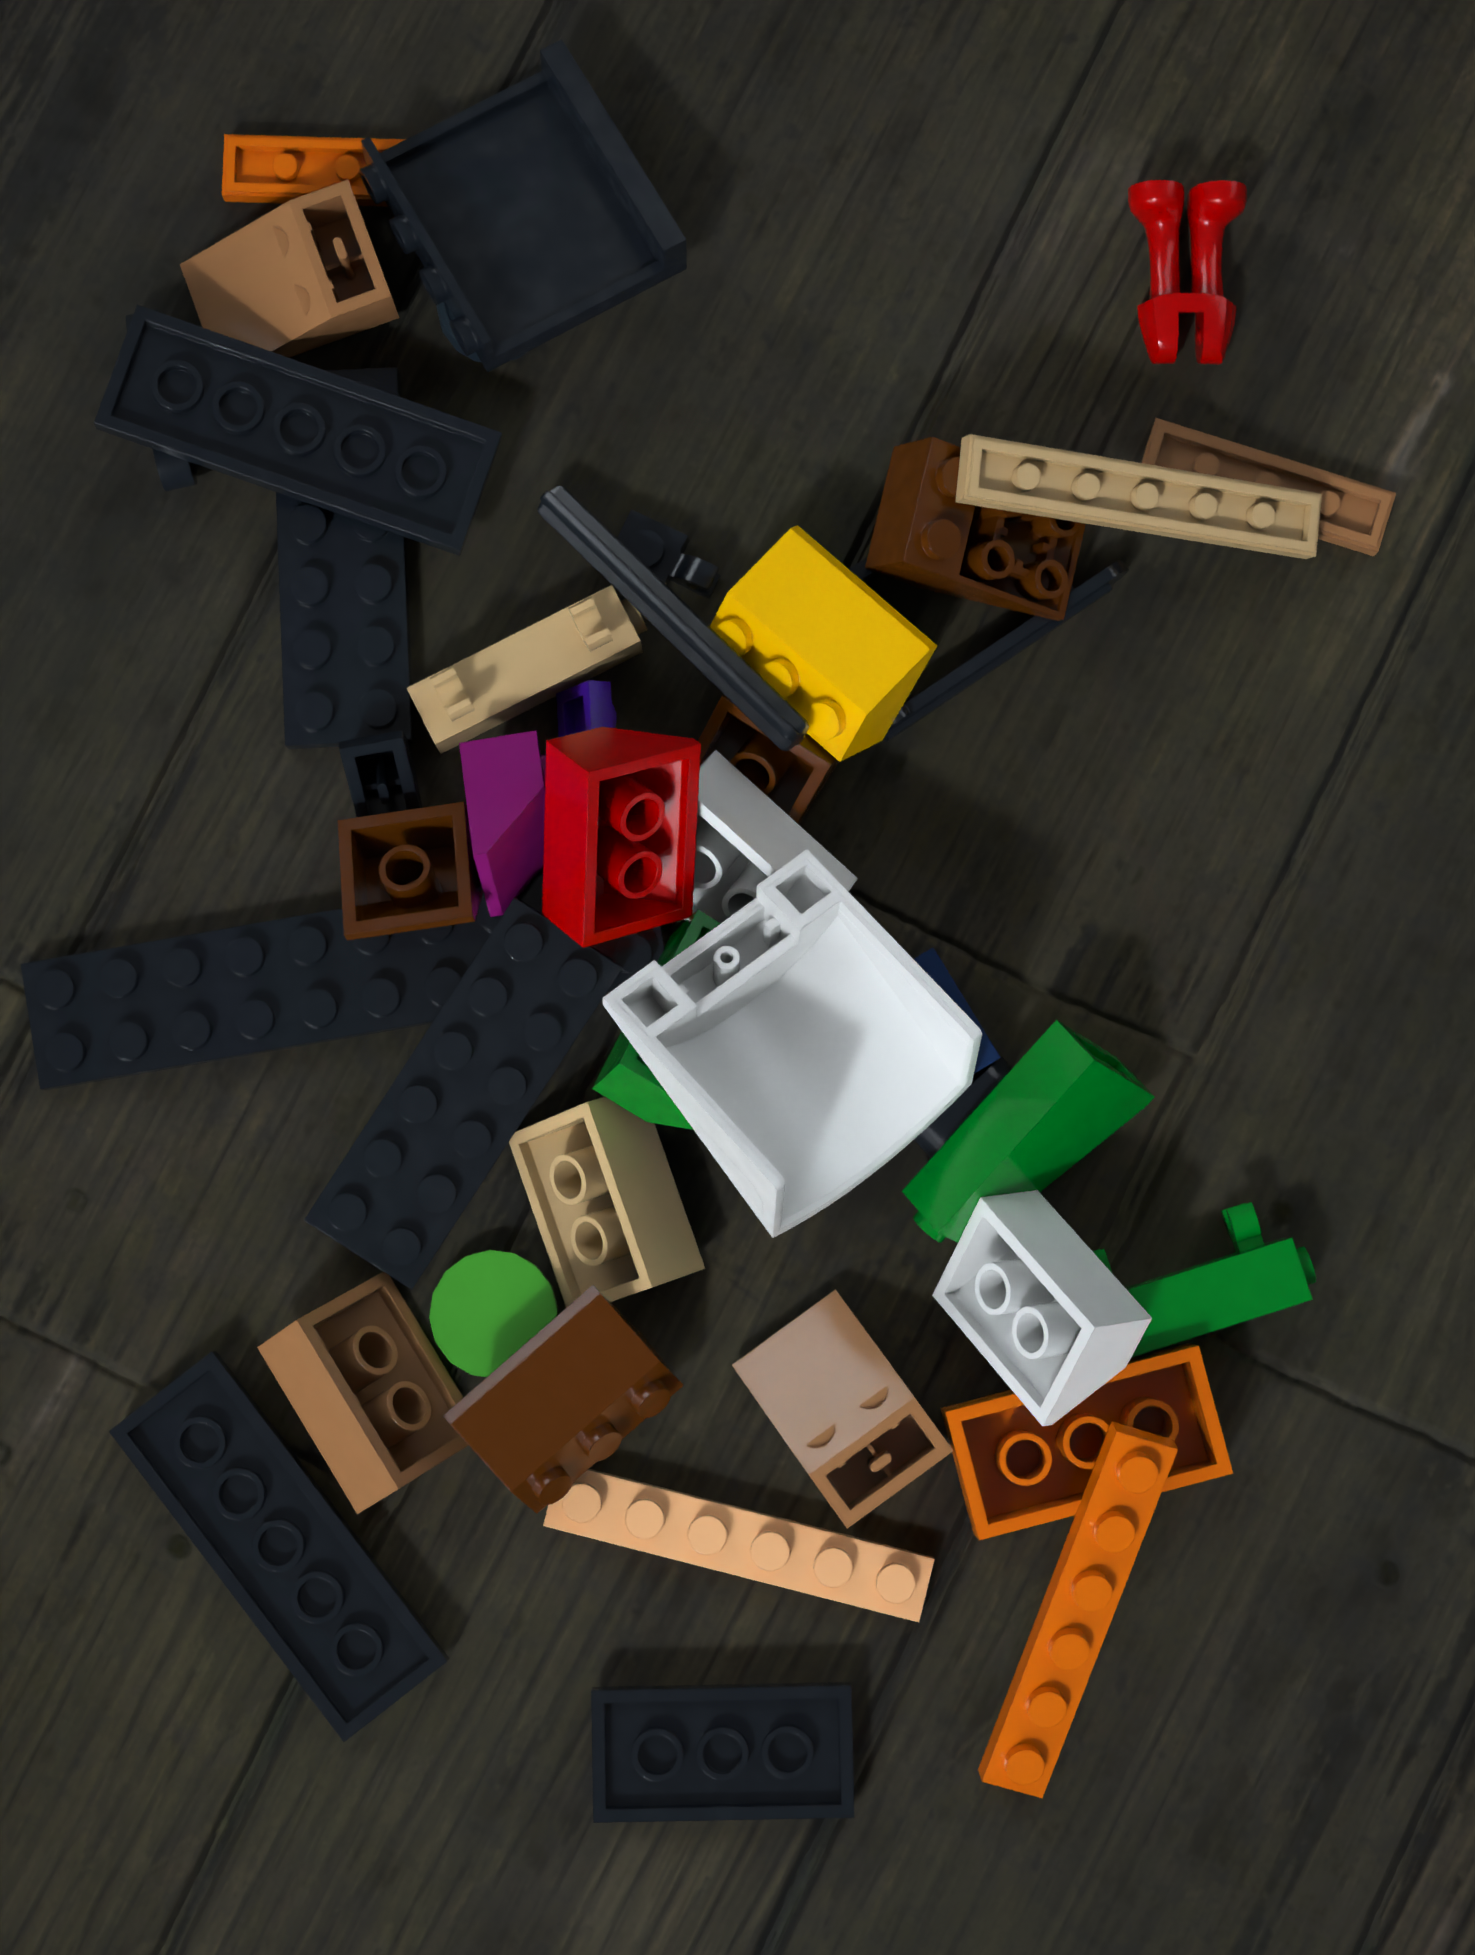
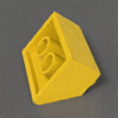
[710,525,938,762]

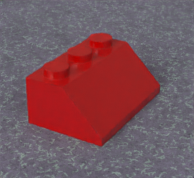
[542,727,701,948]

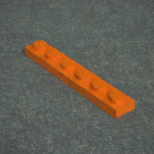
[978,1421,1178,1798]

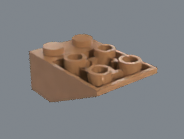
[180,179,399,358]
[732,1289,953,1529]

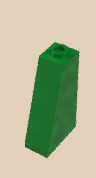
[902,1020,1155,1243]

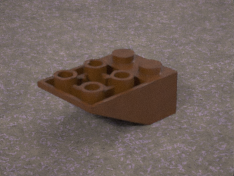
[865,437,1086,621]

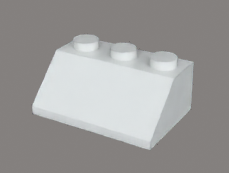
[684,750,858,923]
[932,1190,1152,1426]

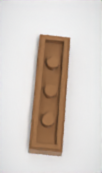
[1141,418,1396,556]

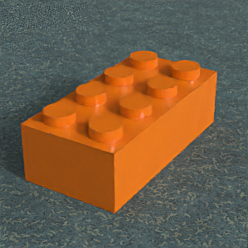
[941,1343,1233,1540]

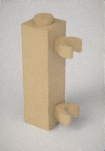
[407,585,647,754]

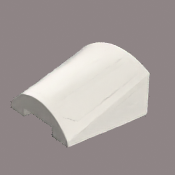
[602,849,982,1238]

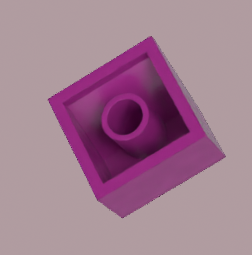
[459,731,546,917]

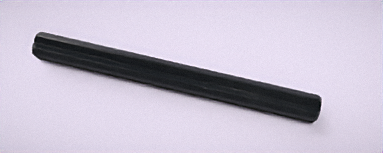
[537,485,809,751]

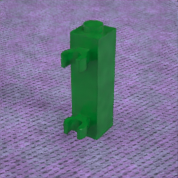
[1093,1202,1316,1357]

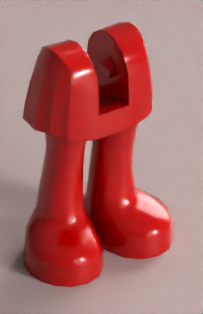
[1128,180,1247,365]

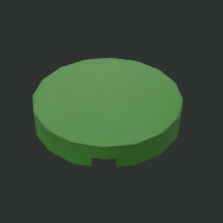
[429,1250,559,1377]

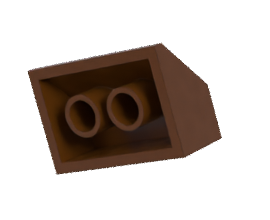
[443,1285,684,1514]

